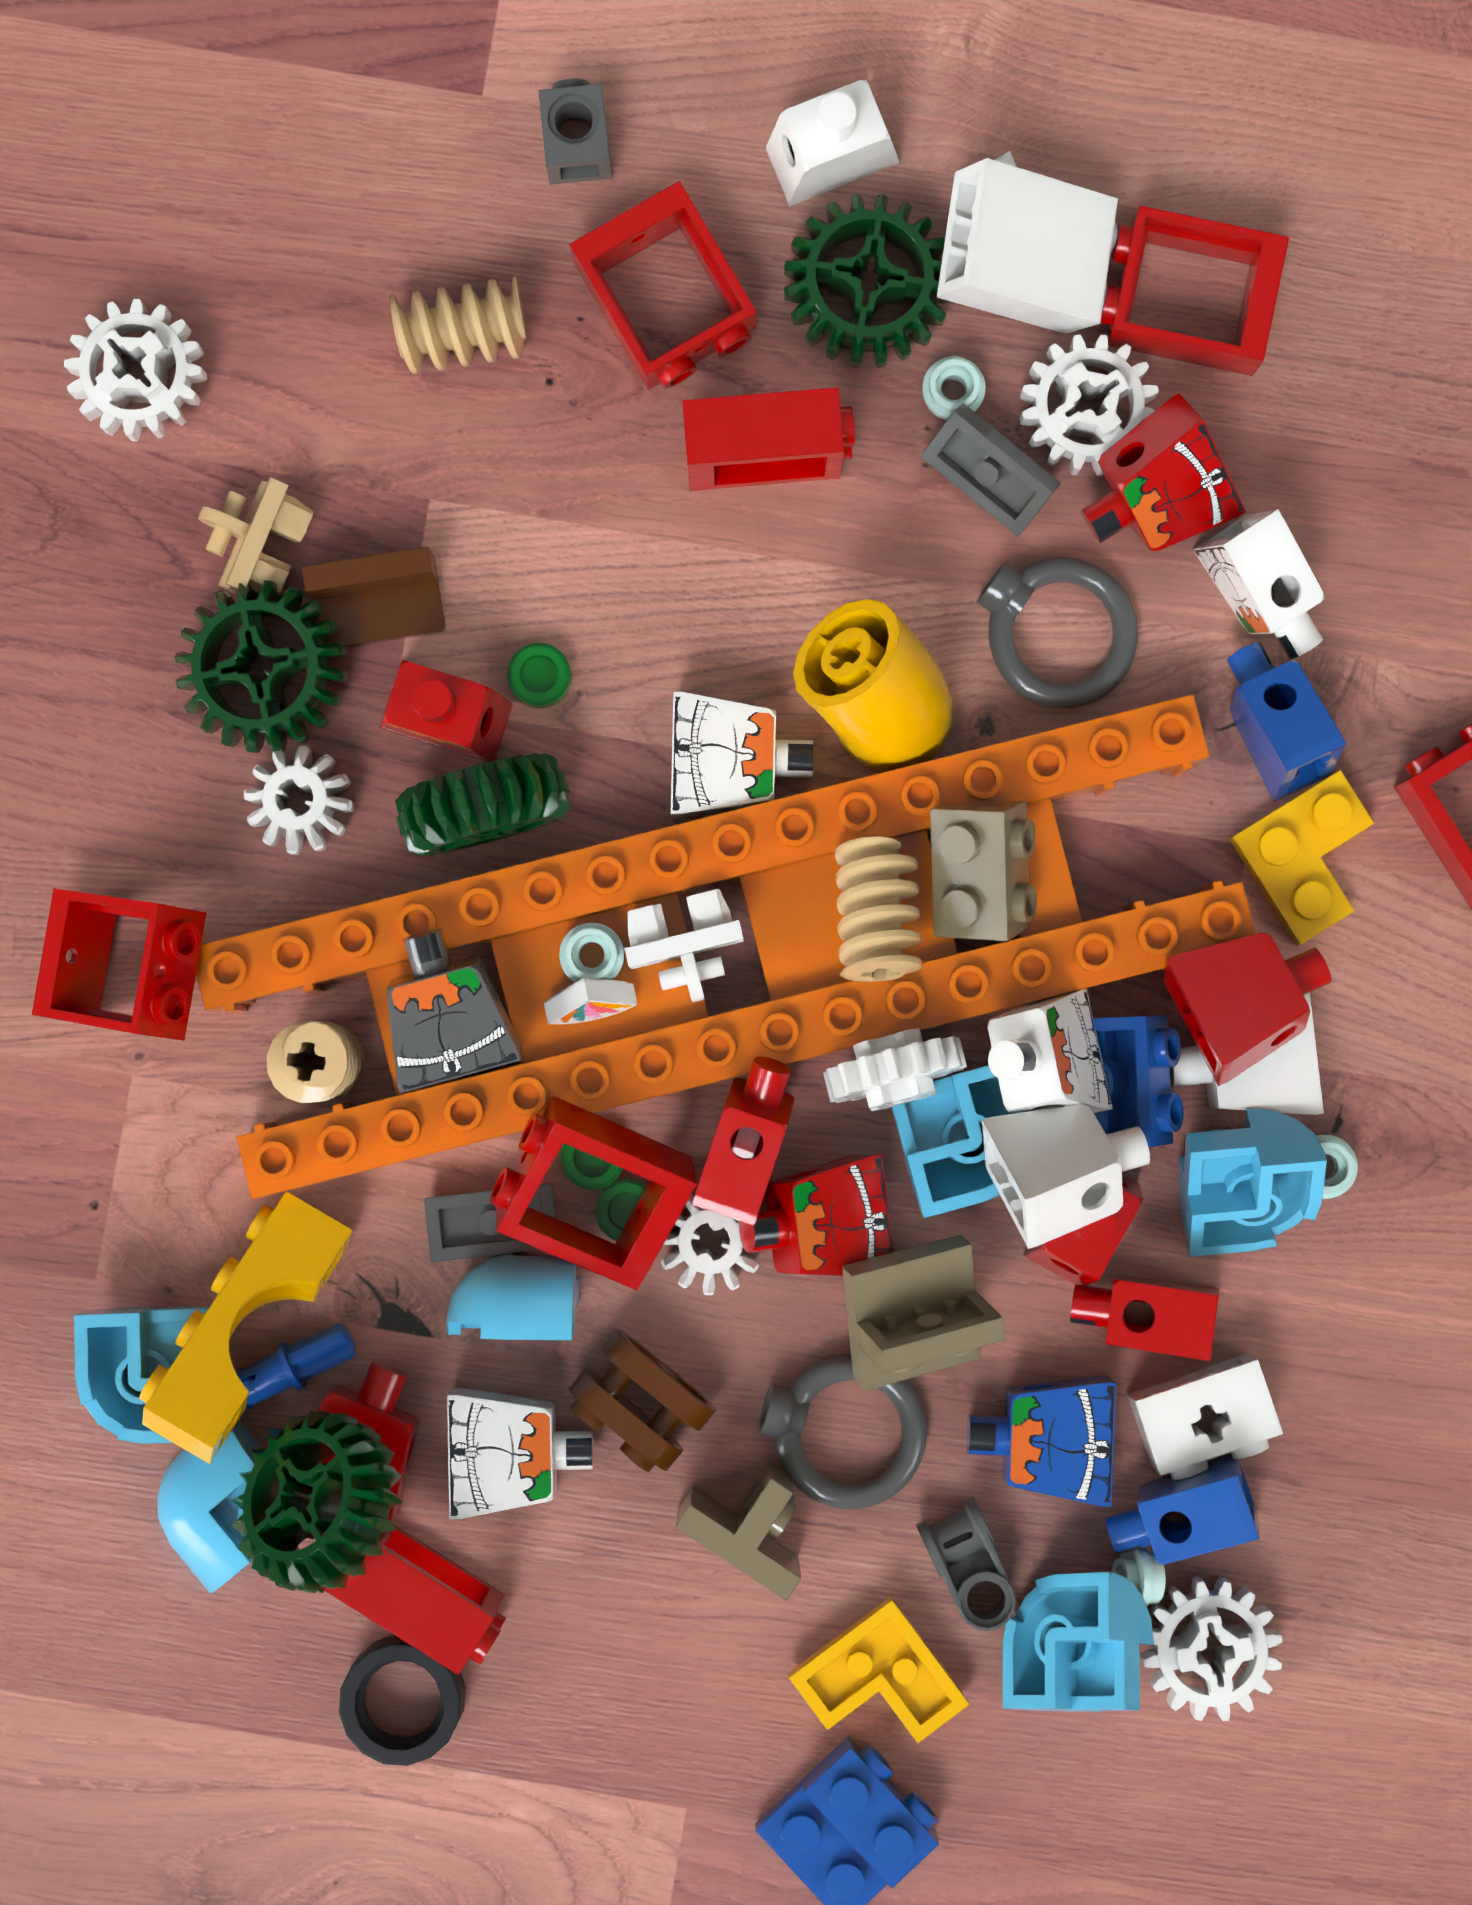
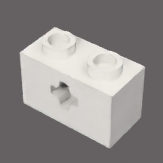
[1127,1353,1283,1480]

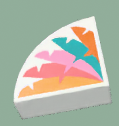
[544,977,638,1024]

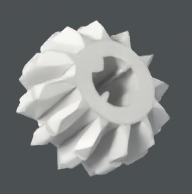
[244,746,354,855]
[661,1193,759,1295]

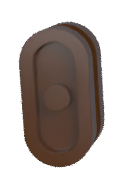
[568,1329,717,1472]

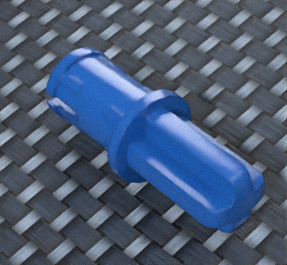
[235,1323,356,1411]

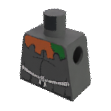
[387,928,522,1093]

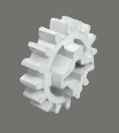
[64,298,207,442]
[1019,334,1159,476]
[823,1028,967,1111]
[1140,1576,1283,1721]

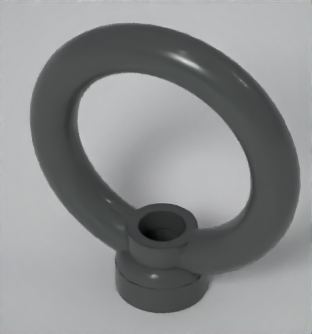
[976,557,1138,708]
[758,1355,927,1510]

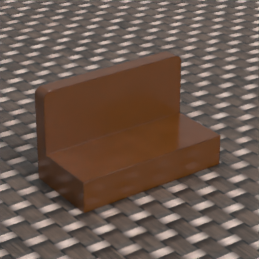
[301,546,446,648]

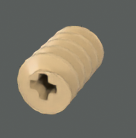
[390,275,527,374]
[835,836,922,982]
[267,1020,365,1103]

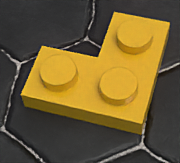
[1229,770,1374,946]
[788,1596,970,1743]

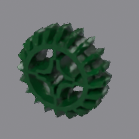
[784,194,951,368]
[174,580,348,753]
[395,753,570,856]
[232,1410,403,1594]

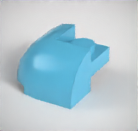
[891,1065,1014,1218]
[1178,1108,1327,1257]
[446,1253,580,1340]
[74,1306,210,1444]
[157,1420,262,1594]
[1003,1572,1154,1712]

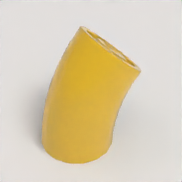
[793,599,953,773]

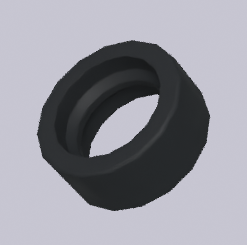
[339,1635,465,1766]

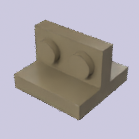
[842,1234,1005,1392]
[676,1461,801,1601]

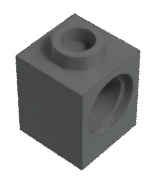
[538,78,612,185]

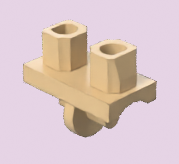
[198,477,314,596]

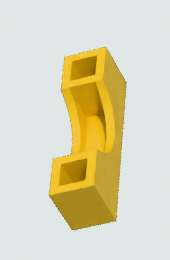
[139,1191,353,1464]

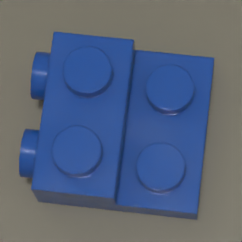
[1093,1015,1184,1147]
[755,1736,939,1905]

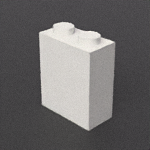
[937,158,1118,334]

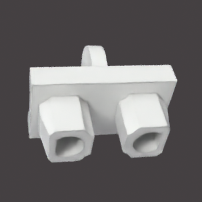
[624,889,744,1003]

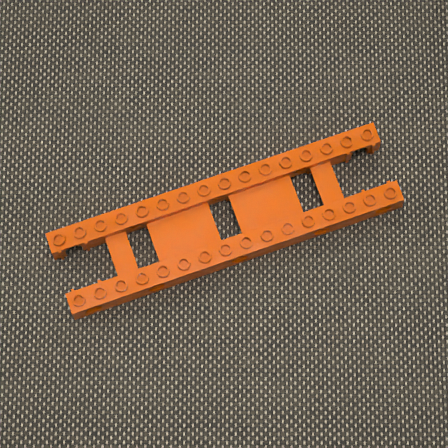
[196,694,1256,1200]

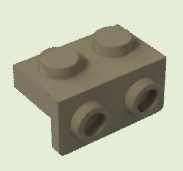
[930,801,1037,941]

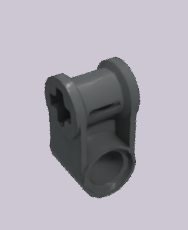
[916,1497,1016,1631]

